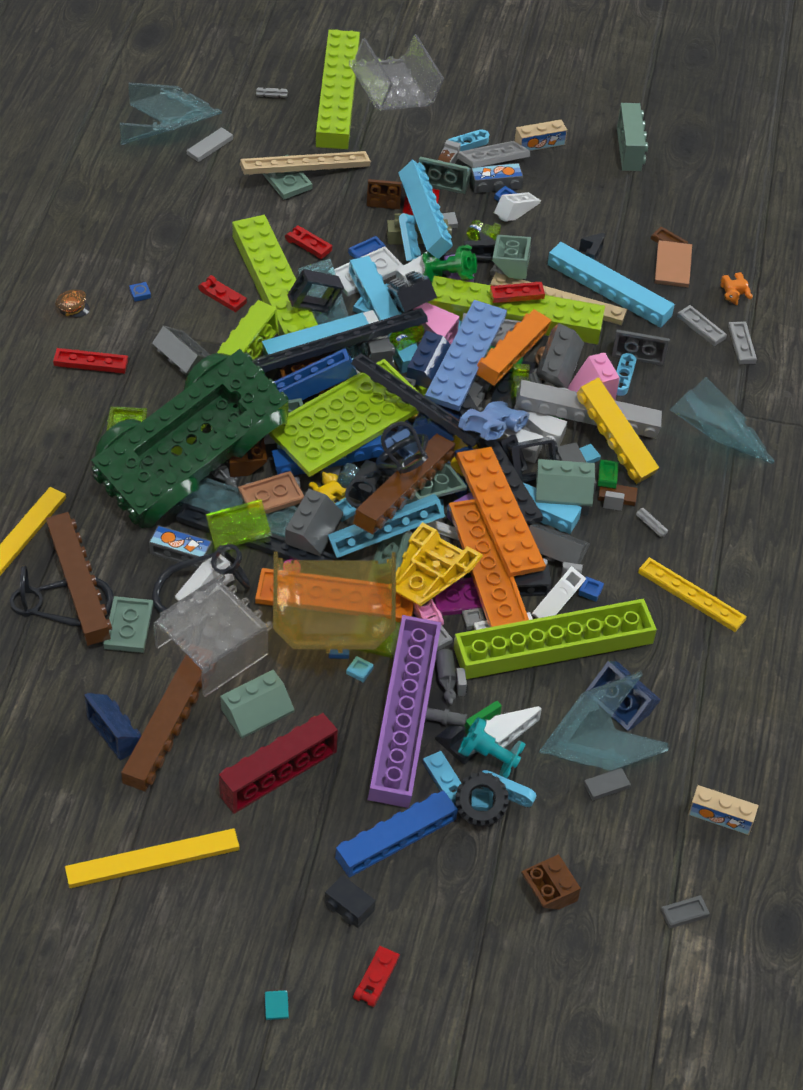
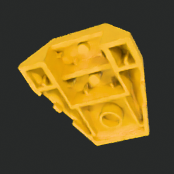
[390,522,483,606]

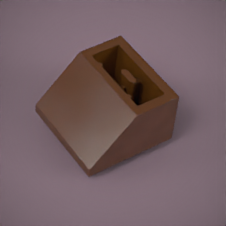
[367,179,402,209]
[228,438,267,477]
[521,854,581,910]

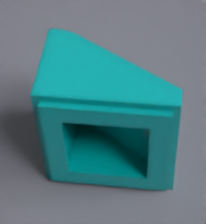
[265,990,289,1020]

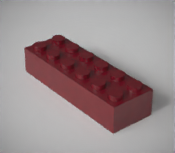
[219,713,338,814]

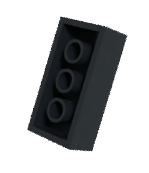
[387,271,437,312]

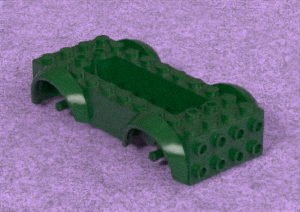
[91,349,289,528]

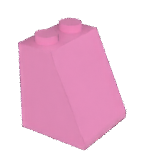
[411,302,459,344]
[568,353,620,400]

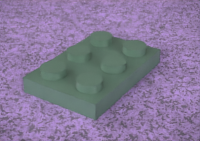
[262,155,312,200]
[104,596,154,653]

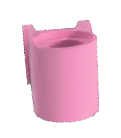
[413,599,444,626]

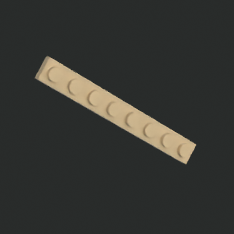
[240,151,371,175]
[490,272,627,325]

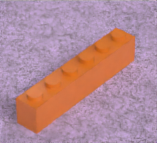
[477,309,551,385]

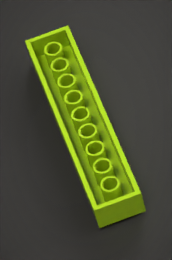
[316,30,360,149]
[232,215,318,336]
[428,276,605,345]
[171,300,278,455]
[454,599,657,679]

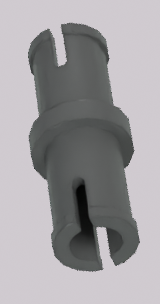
[425,707,467,727]

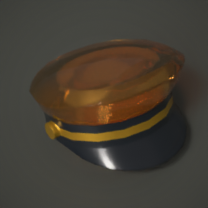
[55,290,90,317]

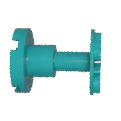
[458,717,526,778]

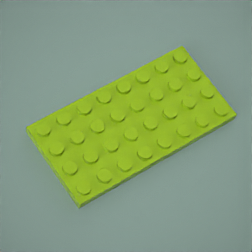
[269,359,419,477]

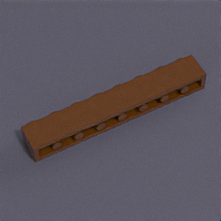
[353,433,455,535]
[46,512,113,646]
[121,645,216,792]

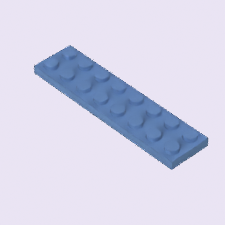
[425,300,507,411]

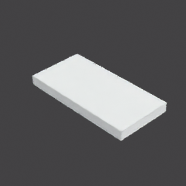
[329,246,404,296]

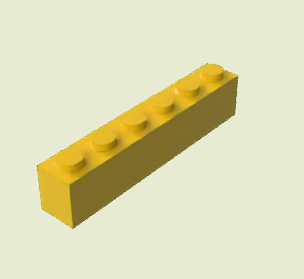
[577,377,659,484]

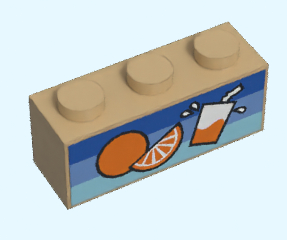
[515,120,567,151]
[688,785,759,835]

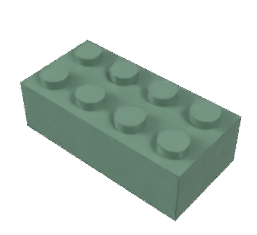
[617,103,648,171]

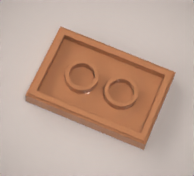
[654,240,692,288]
[238,471,304,518]

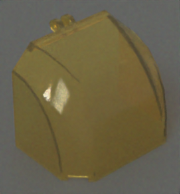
[273,552,396,653]

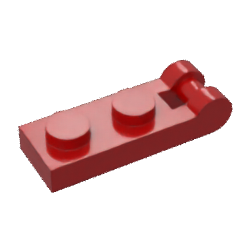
[285,226,332,259]
[198,275,247,312]
[353,946,400,1008]

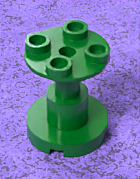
[422,245,477,284]

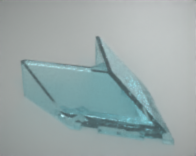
[120,82,222,145]
[670,377,775,464]
[539,670,670,771]

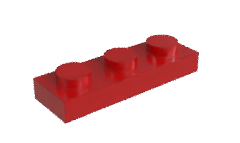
[490,282,545,303]

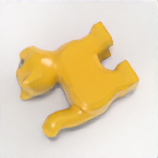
[309,471,346,503]

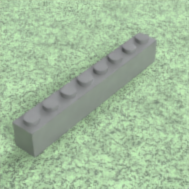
[515,380,662,439]

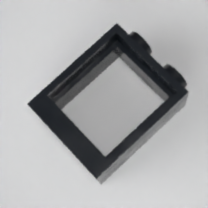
[287,269,344,314]
[506,437,559,482]

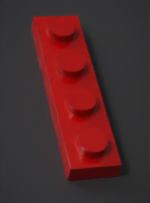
[53,348,128,374]

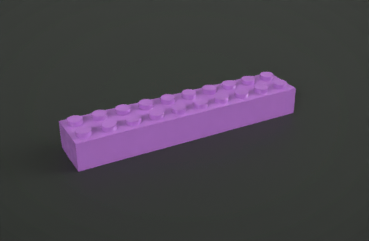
[368,615,442,808]

